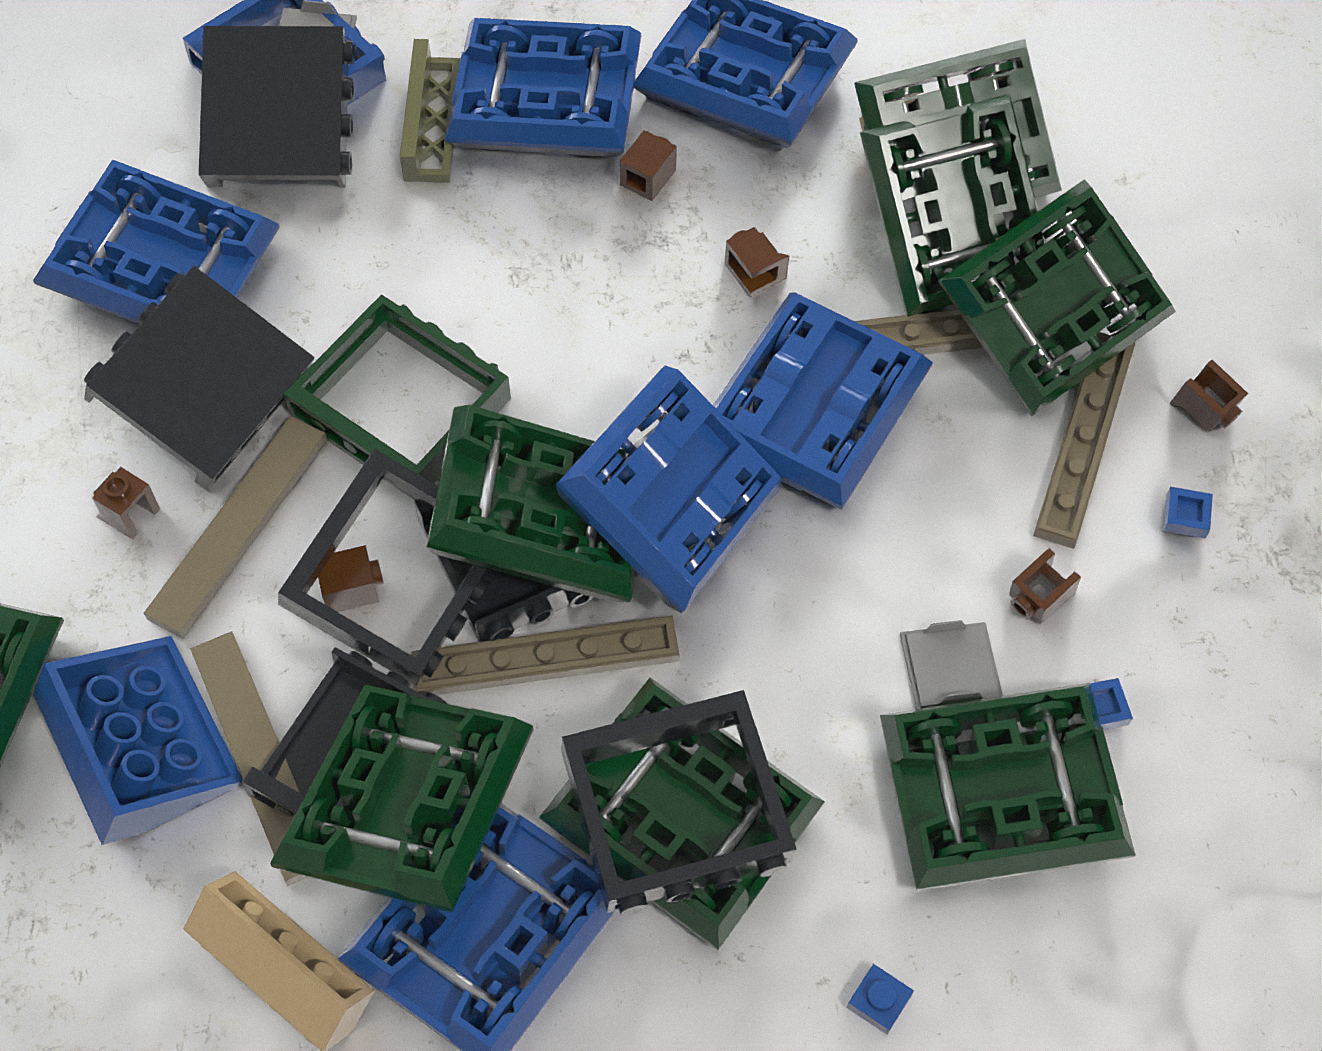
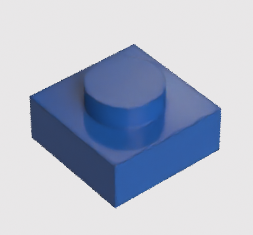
[1163,486,1213,538]
[1090,678,1133,730]
[846,963,914,1035]

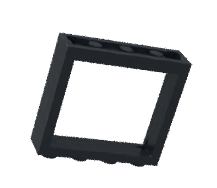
[278,448,490,686]
[561,690,797,914]

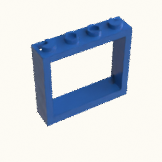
[182,0,386,106]

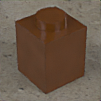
[620,130,677,201]
[318,545,384,612]

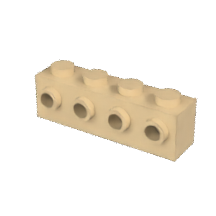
[183,871,375,1051]

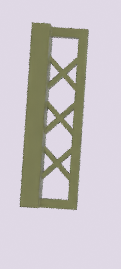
[400,39,461,183]

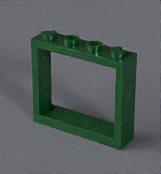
[283,294,511,500]

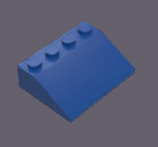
[33,636,243,845]

